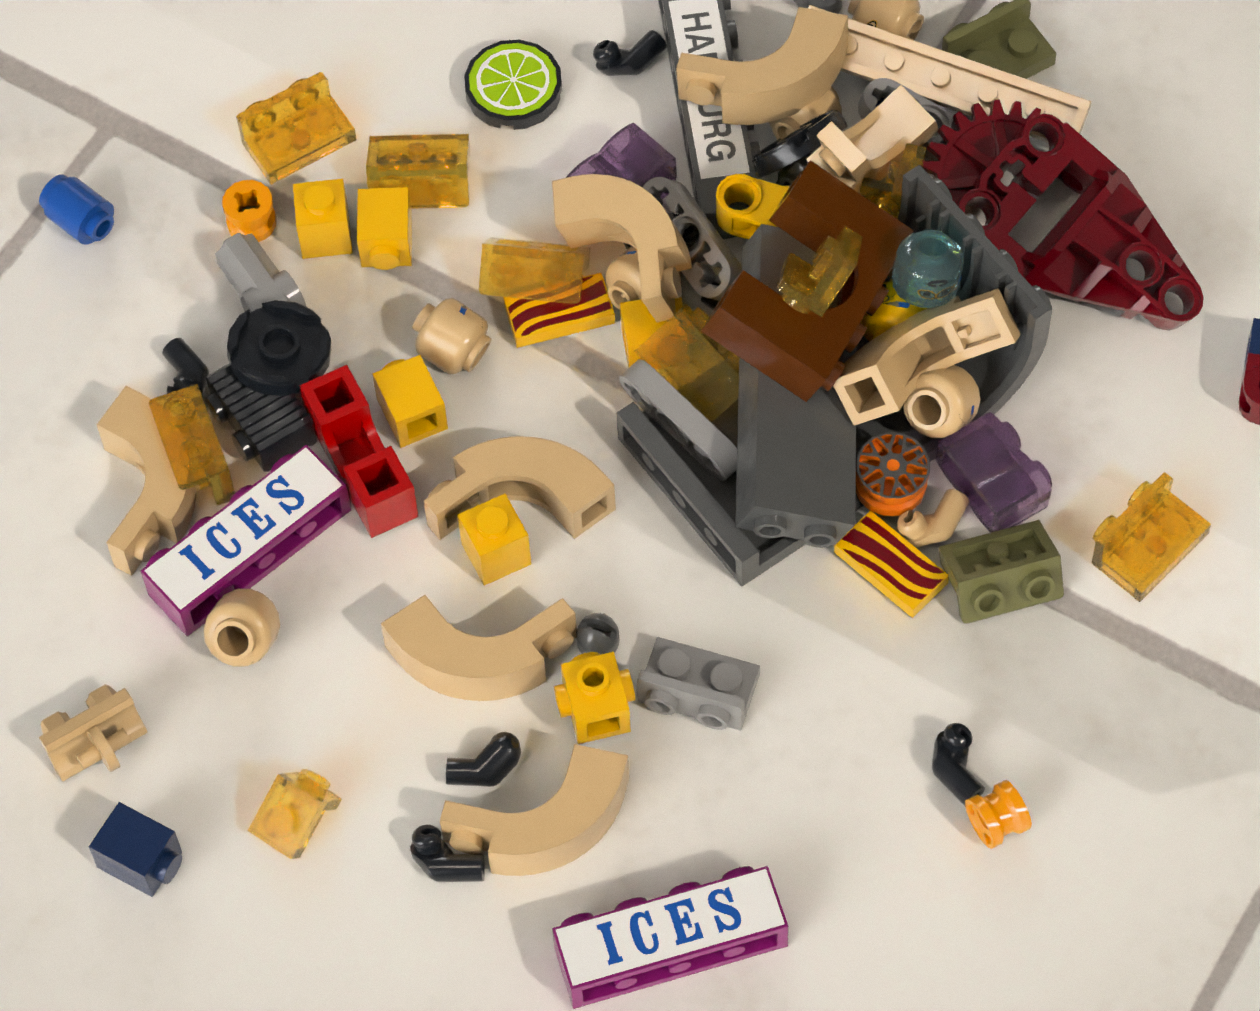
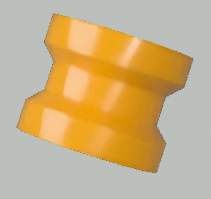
[222,180,276,242]
[965,780,1032,849]

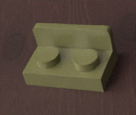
[942,0,1057,79]
[938,520,1064,624]

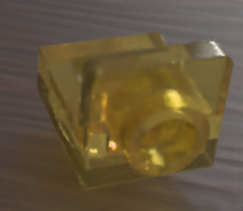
[247,769,342,859]

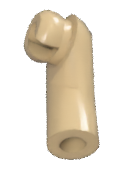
[897,489,969,547]

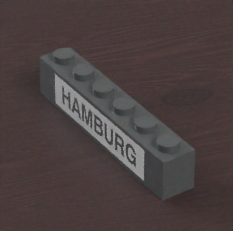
[658,0,760,239]

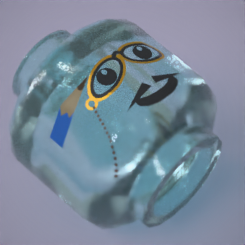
[892,230,964,308]

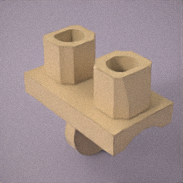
[39,684,148,782]

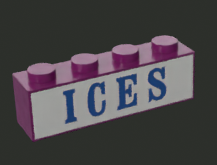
[141,445,351,637]
[552,866,789,1009]

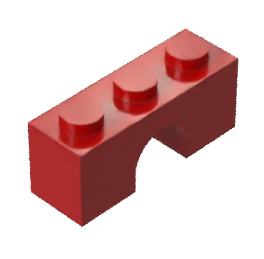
[299,365,419,538]

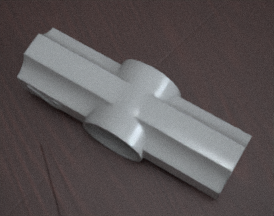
[215,233,332,351]

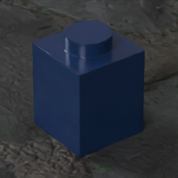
[89,802,182,897]

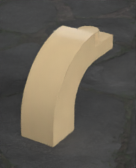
[676,7,848,125]
[806,85,939,194]
[552,174,692,322]
[833,288,1021,426]
[97,386,196,576]
[424,436,616,540]
[381,595,577,701]
[440,744,630,876]

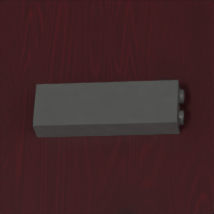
[735,224,857,548]

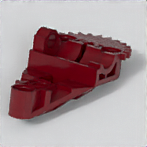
[921,99,1204,330]

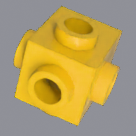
[554,651,635,744]

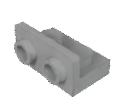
[637,637,760,731]

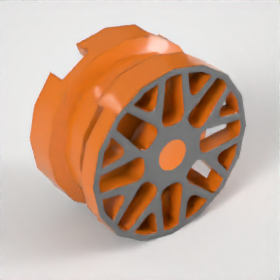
[855,432,930,516]

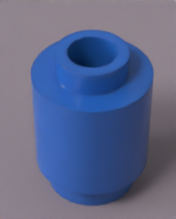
[39,174,114,245]

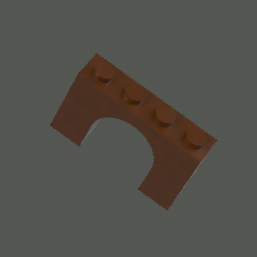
[701,160,914,402]

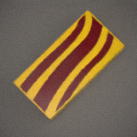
[503,273,615,348]
[834,511,949,618]

